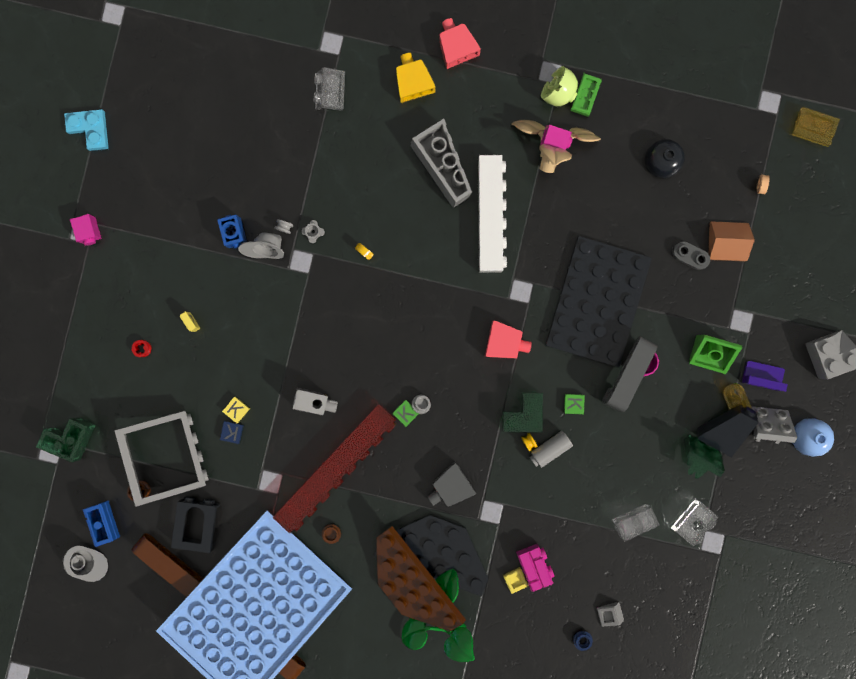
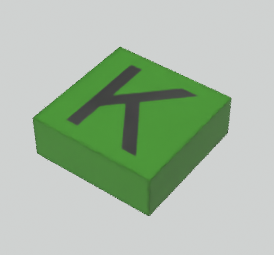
[564,394,585,414]
[392,400,418,427]

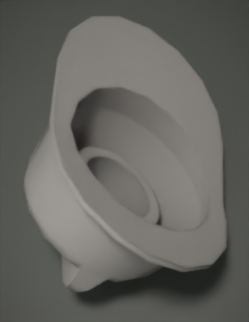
[238,233,284,259]
[62,546,108,582]

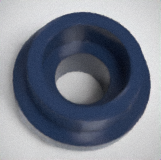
[573,631,593,651]

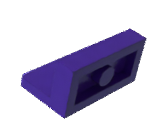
[742,361,788,392]

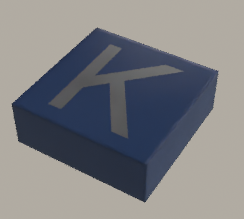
[220,421,244,444]

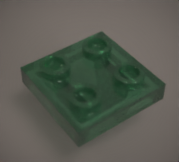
[684,435,725,479]

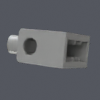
[293,387,338,415]

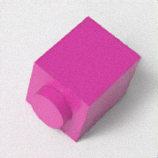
[540,125,572,150]
[70,214,102,246]

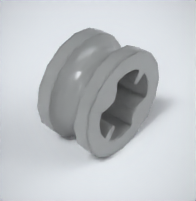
[274,219,293,234]

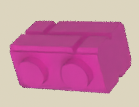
[516,544,555,592]

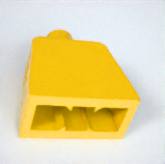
[396,53,435,103]

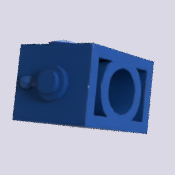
[217,215,247,248]

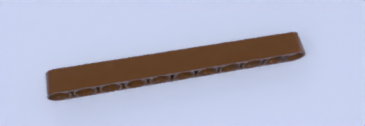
[131,533,306,679]

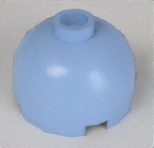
[793,418,834,457]

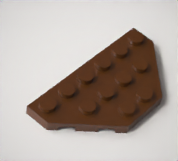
[376,526,466,631]

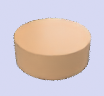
[757,174,769,194]

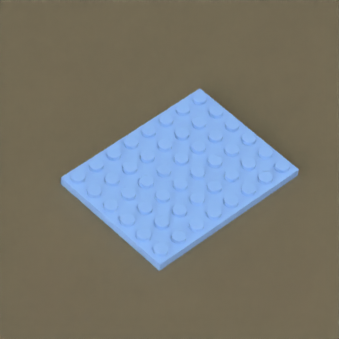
[156,510,352,679]

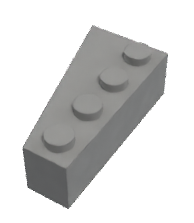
[410,119,472,208]

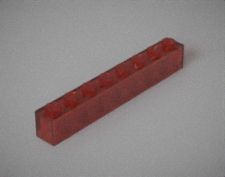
[273,403,396,534]

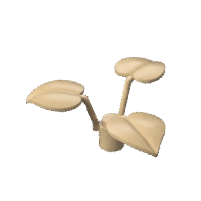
[511,120,601,173]

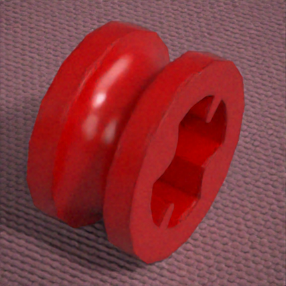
[131,340,151,357]

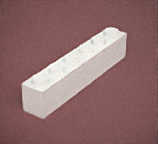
[478,155,507,273]

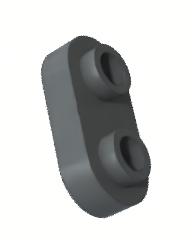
[672,242,710,270]

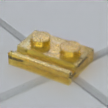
[792,107,840,147]

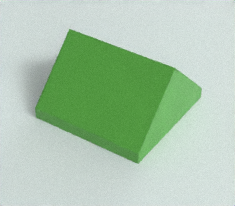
[689,335,742,374]

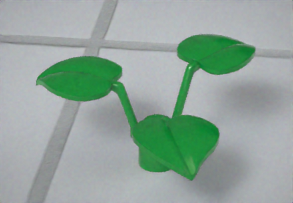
[401,569,475,662]

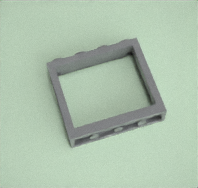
[115,411,209,507]

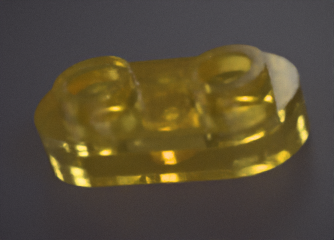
[723,383,752,410]

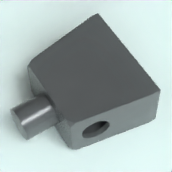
[427,461,476,507]

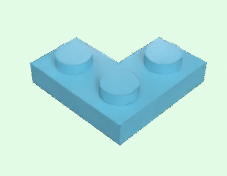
[64,110,108,151]

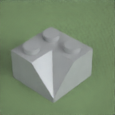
[805,330,856,379]

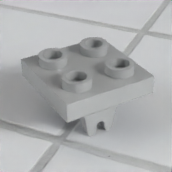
[750,406,797,444]

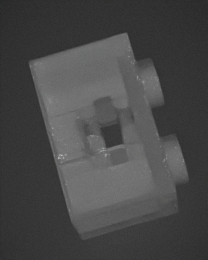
[671,499,718,547]

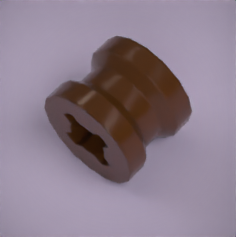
[127,480,151,501]

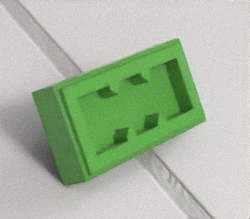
[571,73,602,117]

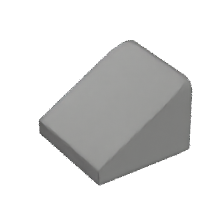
[597,602,624,627]

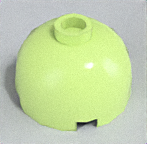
[541,66,578,106]

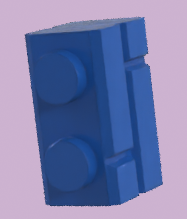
[83,501,120,547]

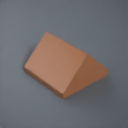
[708,222,755,261]

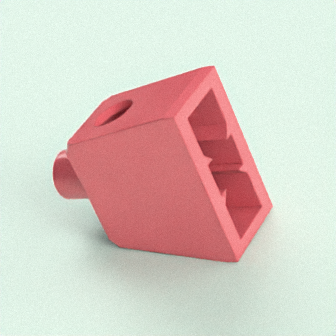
[439,18,481,69]
[485,321,532,358]

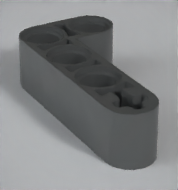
[602,336,658,412]

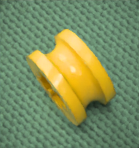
[521,432,538,452]

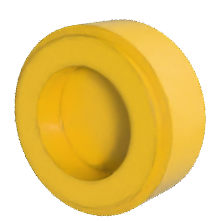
[355,243,374,260]

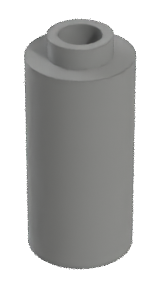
[530,431,573,468]

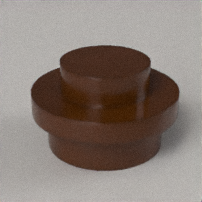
[322,524,341,544]

